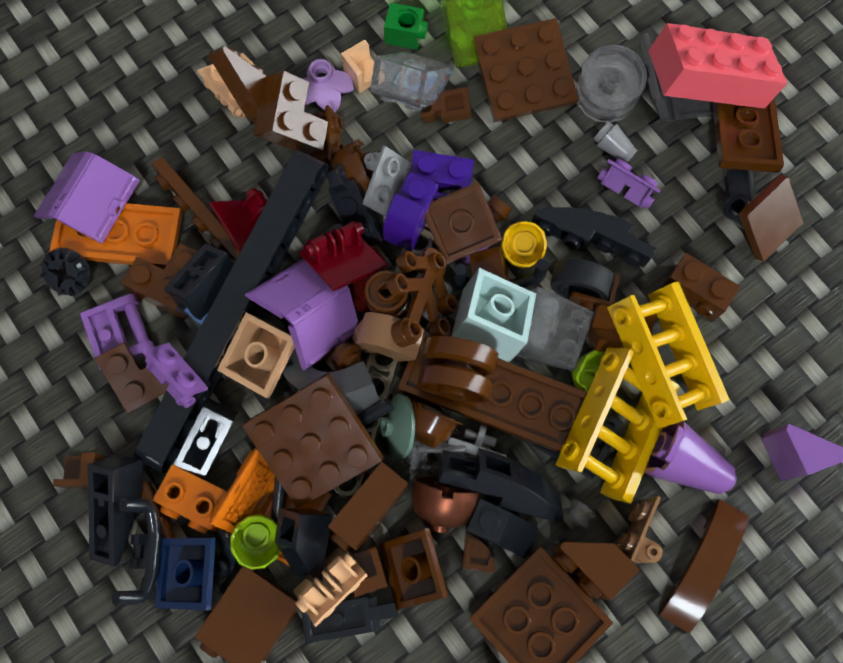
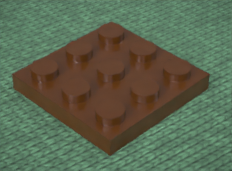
[472,18,579,123]
[242,372,383,509]
[468,546,613,663]

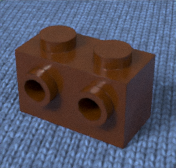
[661,253,741,322]

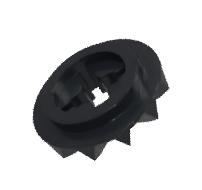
[39,248,90,297]

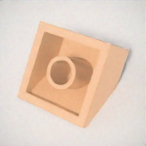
[217,312,295,399]

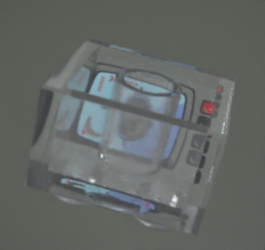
[370,51,454,111]

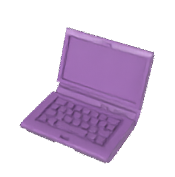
[34,152,140,244]
[245,259,359,370]

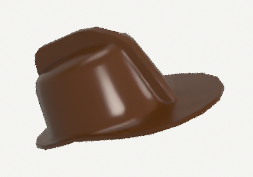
[403,393,464,448]

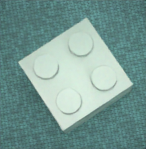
[451,268,536,362]

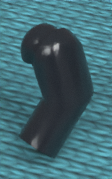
[213,529,238,577]

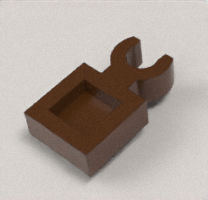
[419,87,472,123]

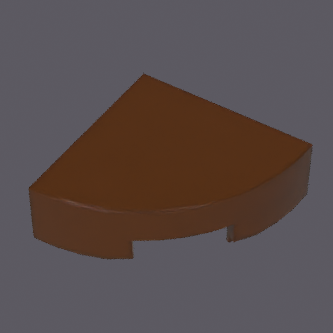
[462,535,495,573]

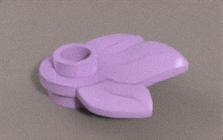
[304,59,354,112]

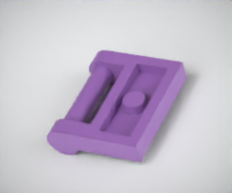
[80,294,155,370]

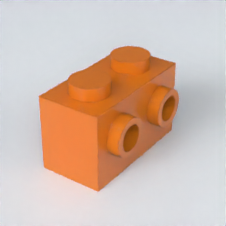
[152,464,228,534]

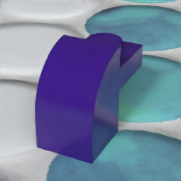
[383,172,438,252]

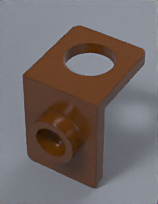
[567,273,620,315]

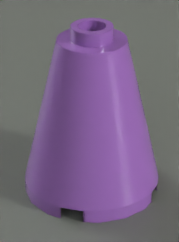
[644,421,737,494]

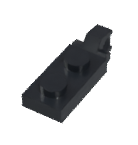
[326,165,384,246]
[301,596,398,644]

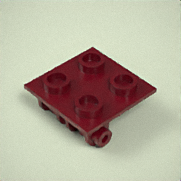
[210,188,267,252]
[299,221,388,292]

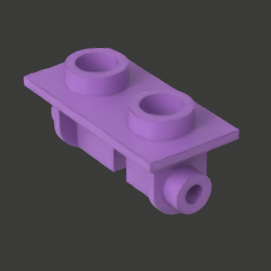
[597,158,661,209]
[142,343,208,408]

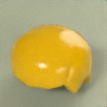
[500,221,547,268]

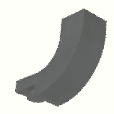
[283,348,380,413]

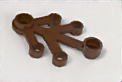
[387,248,458,348]

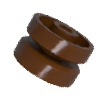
[417,336,499,403]

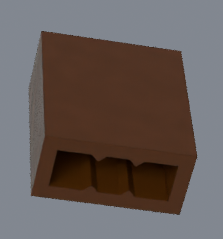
[328,462,409,551]
[194,566,299,663]

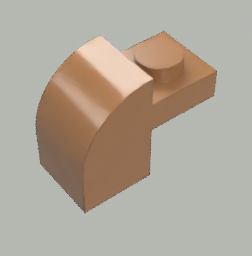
[353,312,425,361]

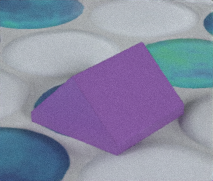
[761,424,843,481]

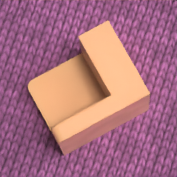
[341,40,383,93]

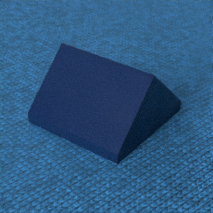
[155,538,216,610]

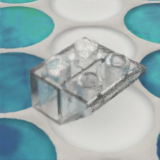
[517,287,594,370]

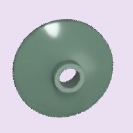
[379,394,415,460]

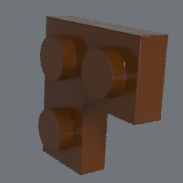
[94,342,169,413]

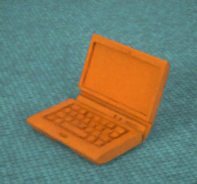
[209,448,332,567]

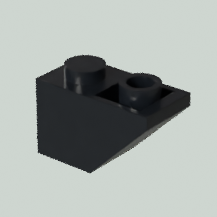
[274,508,332,582]

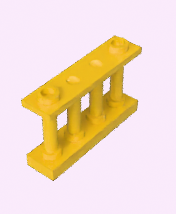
[607,281,730,429]
[555,348,680,504]

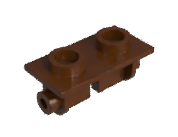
[314,105,344,169]

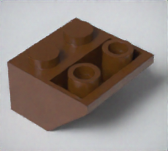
[550,542,640,600]

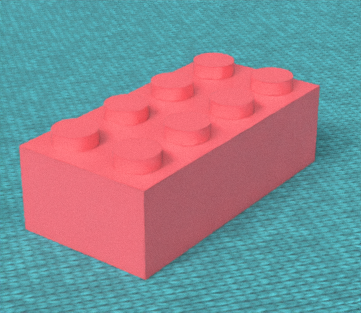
[648,23,787,109]

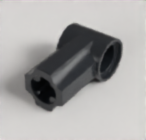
[722,169,756,230]

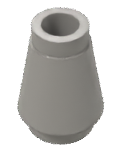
[593,121,638,163]

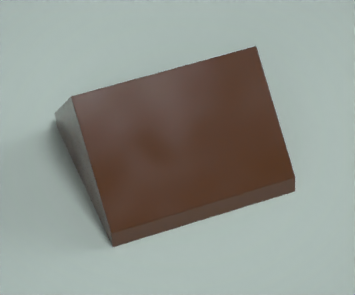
[380,528,448,610]

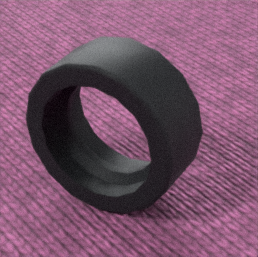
[550,258,613,301]

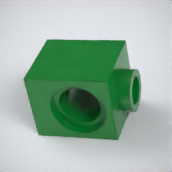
[384,2,428,50]

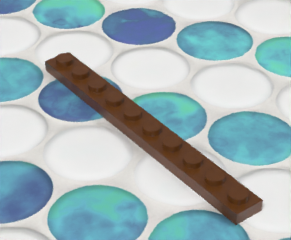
[152,157,336,372]

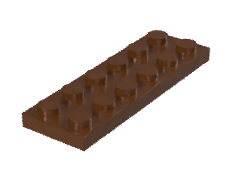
[398,331,587,453]

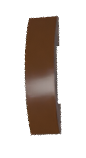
[658,499,749,634]

